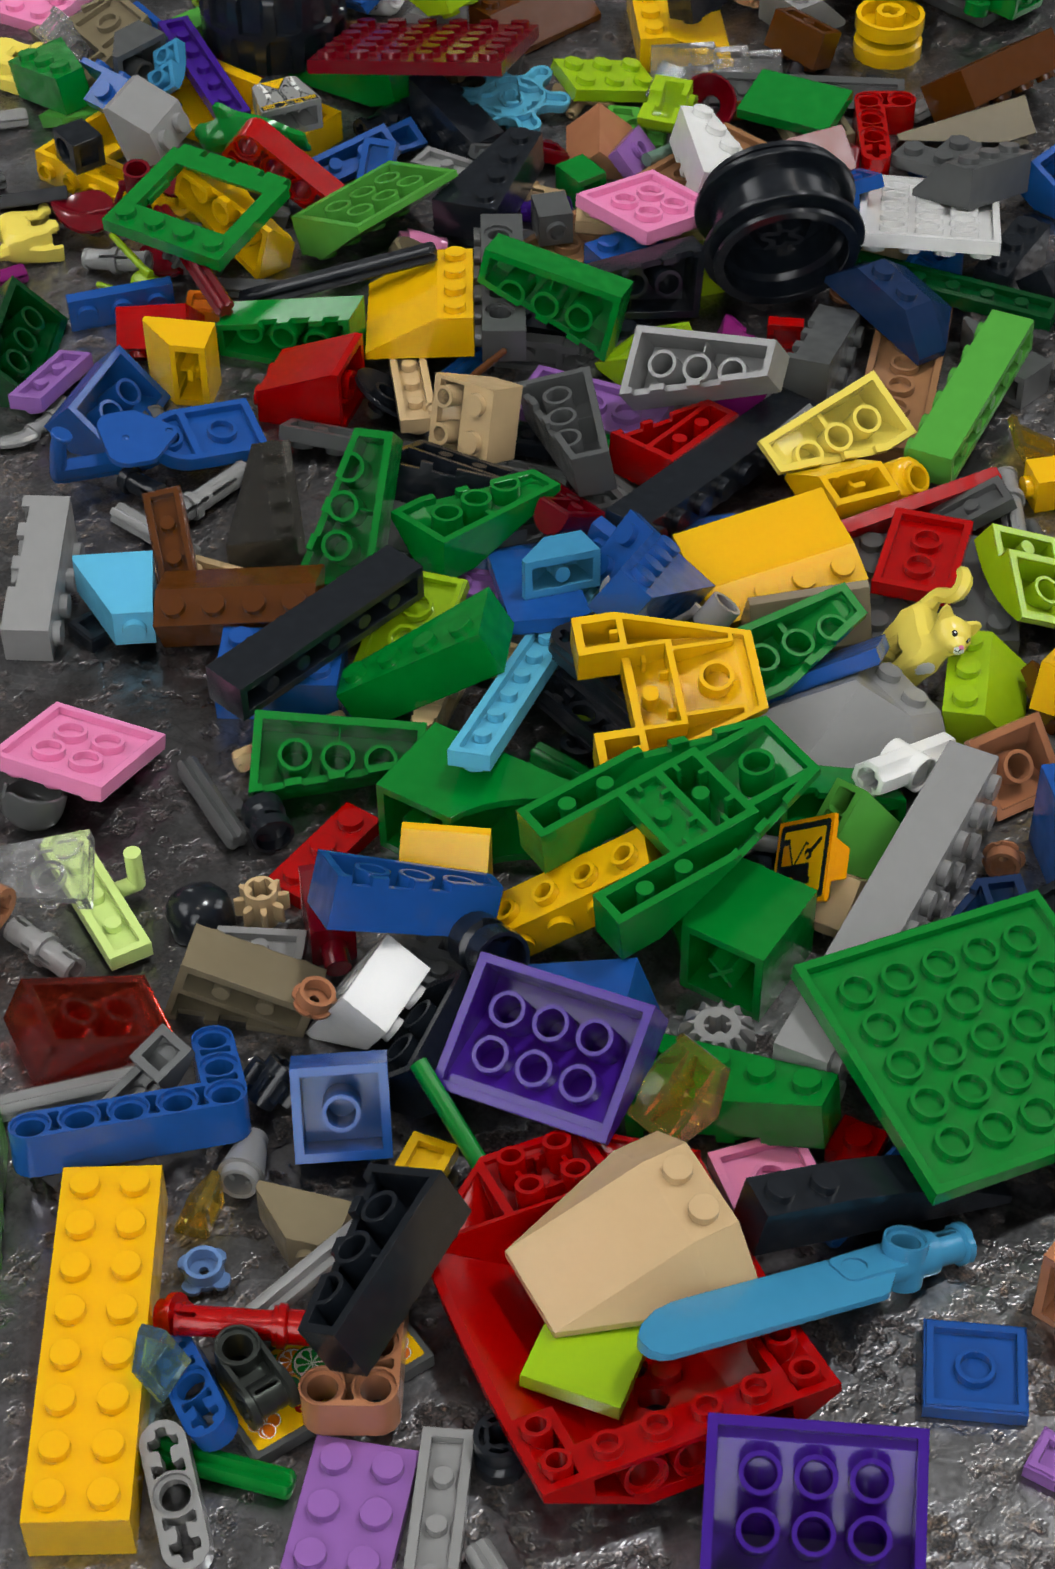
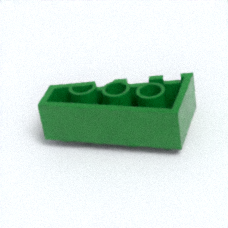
[216,295,366,364]
[248,710,427,800]

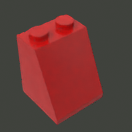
[253,332,365,428]

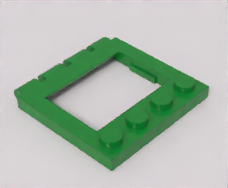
[102,143,291,272]

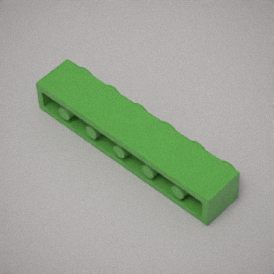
[904,309,1034,485]

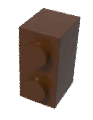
[764,7,842,73]

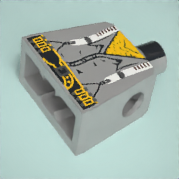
[251,76,323,132]

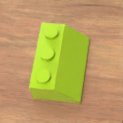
[941,630,1027,745]

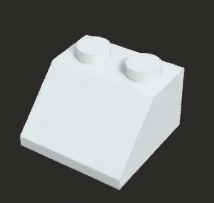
[305,934,431,1050]

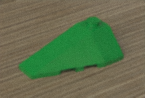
[288,70,412,107]
[737,582,867,701]

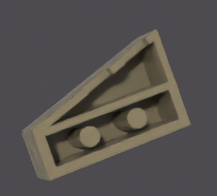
[162,923,327,1038]

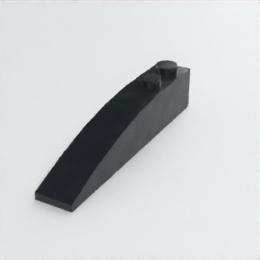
[733,1155,1013,1256]

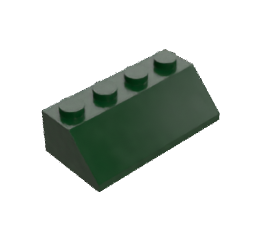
[0,275,69,408]

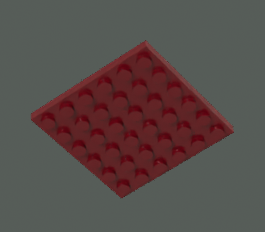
[307,18,539,76]

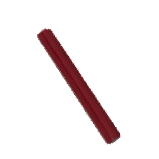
[153,204,234,317]

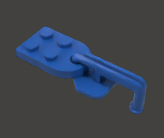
[49,398,270,484]

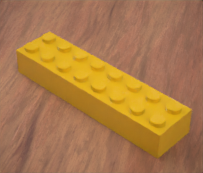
[19,1165,168,1556]

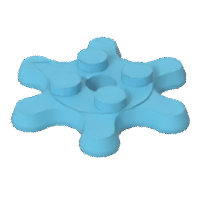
[462,65,571,131]

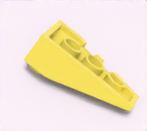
[756,370,917,475]

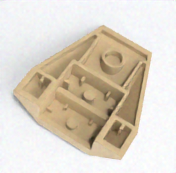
[505,1131,758,1338]

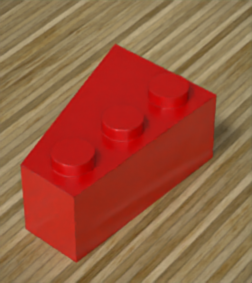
[609,399,739,485]

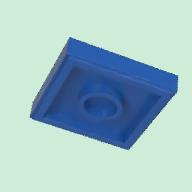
[921,1319,1029,1426]

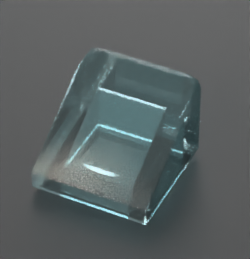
[132,1324,192,1403]

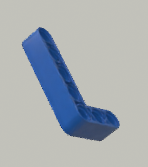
[7,1025,251,1178]

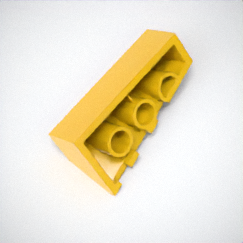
[174,169,295,279]

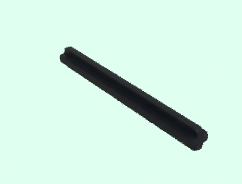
[238,242,438,301]

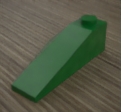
[391,469,561,578]

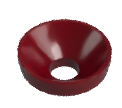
[690,73,738,124]

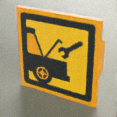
[774,813,850,903]

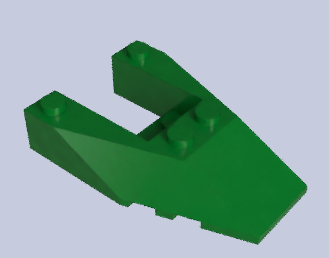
[516,715,821,960]

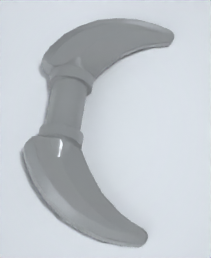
[0,394,67,449]

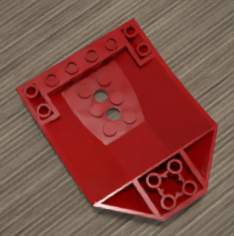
[431,1130,842,1504]

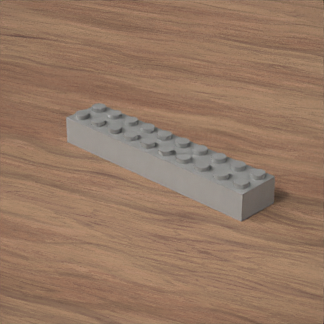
[772,740,1002,1103]

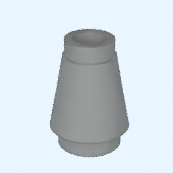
[217,1127,269,1199]

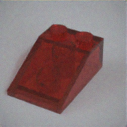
[3,975,173,1086]

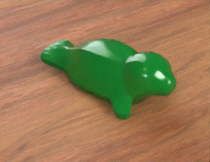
[195,102,311,154]

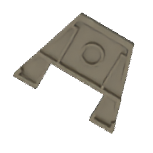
[28,0,152,88]

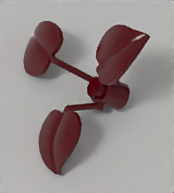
[51,159,183,277]

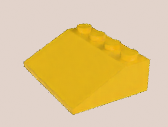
[627,0,734,73]
[365,246,475,360]
[672,487,869,628]

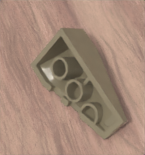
[895,95,1036,149]

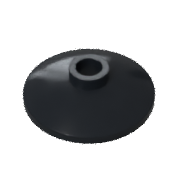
[355,368,398,417]

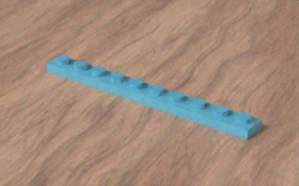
[447,587,599,772]

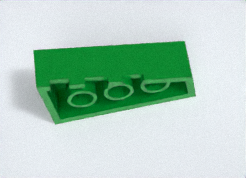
[477,233,634,362]
[301,427,403,587]
[336,586,514,720]
[624,1033,841,1149]

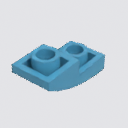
[147,37,186,94]

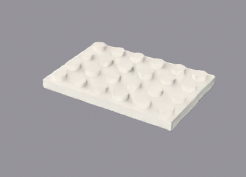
[859,175,1001,260]

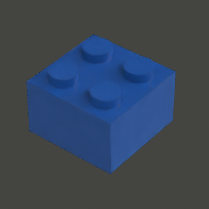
[289,1049,393,1165]

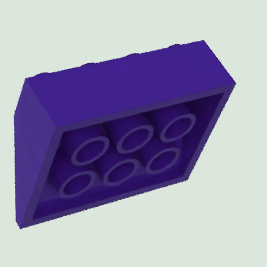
[435,951,669,1146]
[699,1412,930,1569]

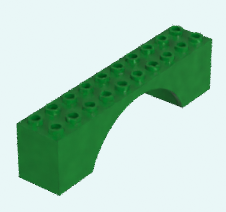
[376,722,818,1022]

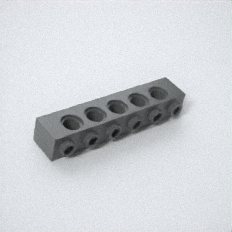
[474,214,526,362]

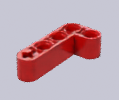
[852,91,916,175]
[221,117,345,209]

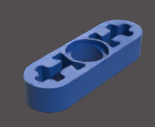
[152,1335,239,1452]

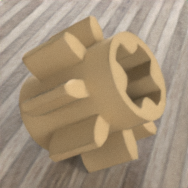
[233,876,290,928]

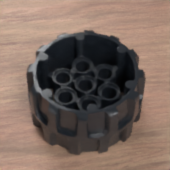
[199,0,347,77]

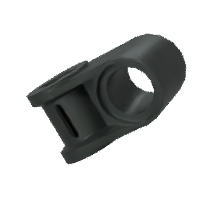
[214,1324,301,1431]

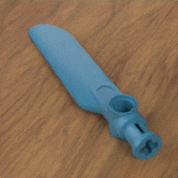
[636,1221,977,1361]

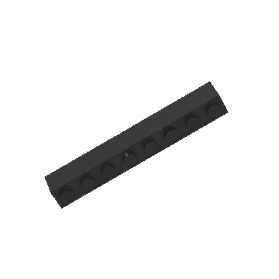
[605,387,819,539]

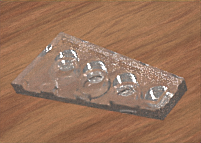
[0,829,95,909]

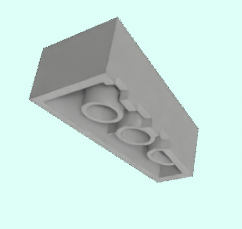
[0,495,85,661]

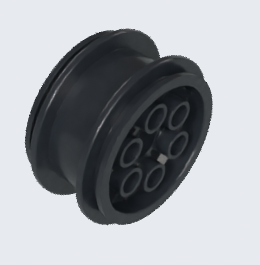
[694,140,865,304]

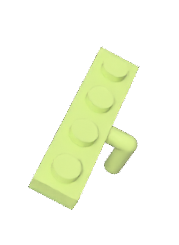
[41,830,153,971]

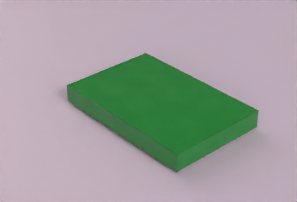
[736,68,853,134]

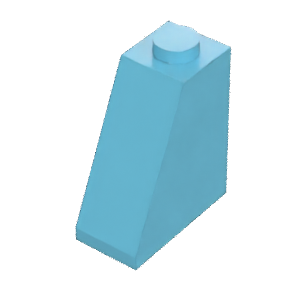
[72,550,157,645]

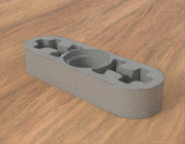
[139,1419,215,1569]

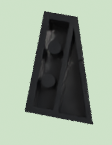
[409,75,504,160]
[394,439,518,503]

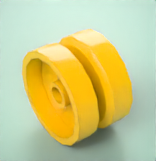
[853,0,925,70]

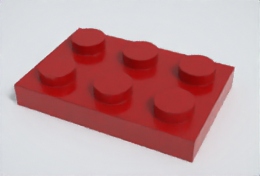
[870,507,974,607]

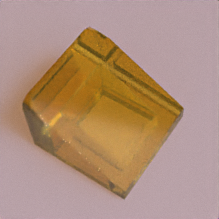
[174,1170,225,1240]

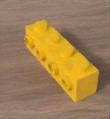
[497,828,663,956]

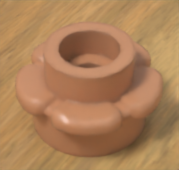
[982,840,1026,877]
[292,976,337,1020]

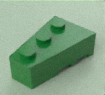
[8,37,90,115]

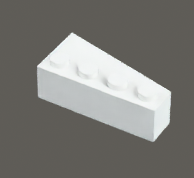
[669,104,743,193]

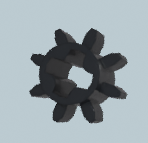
[243,1052,291,1112]

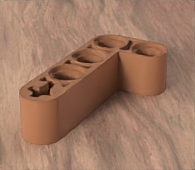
[298,1311,409,1436]

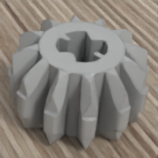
[677,999,757,1054]

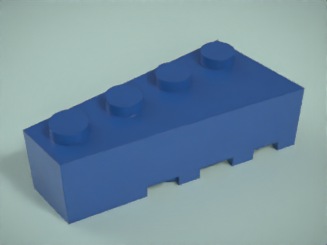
[587,531,715,620]
[307,849,504,937]

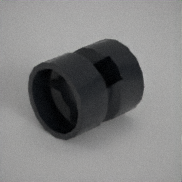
[448,911,530,974]

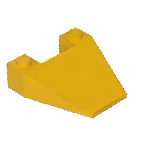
[570,612,769,767]

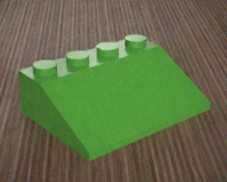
[291,161,458,260]

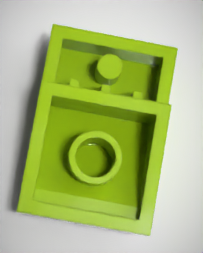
[974,523,1055,629]

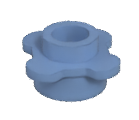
[177,1245,231,1297]

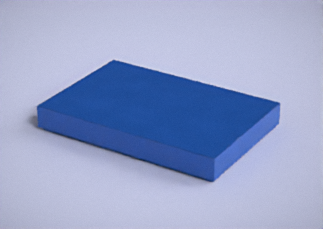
[767,634,890,704]

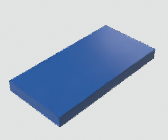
[487,548,591,636]

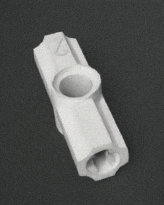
[851,732,956,797]

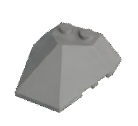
[760,662,945,768]

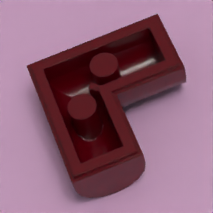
[534,479,606,535]

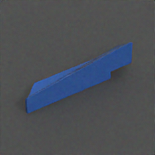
[312,116,428,183]

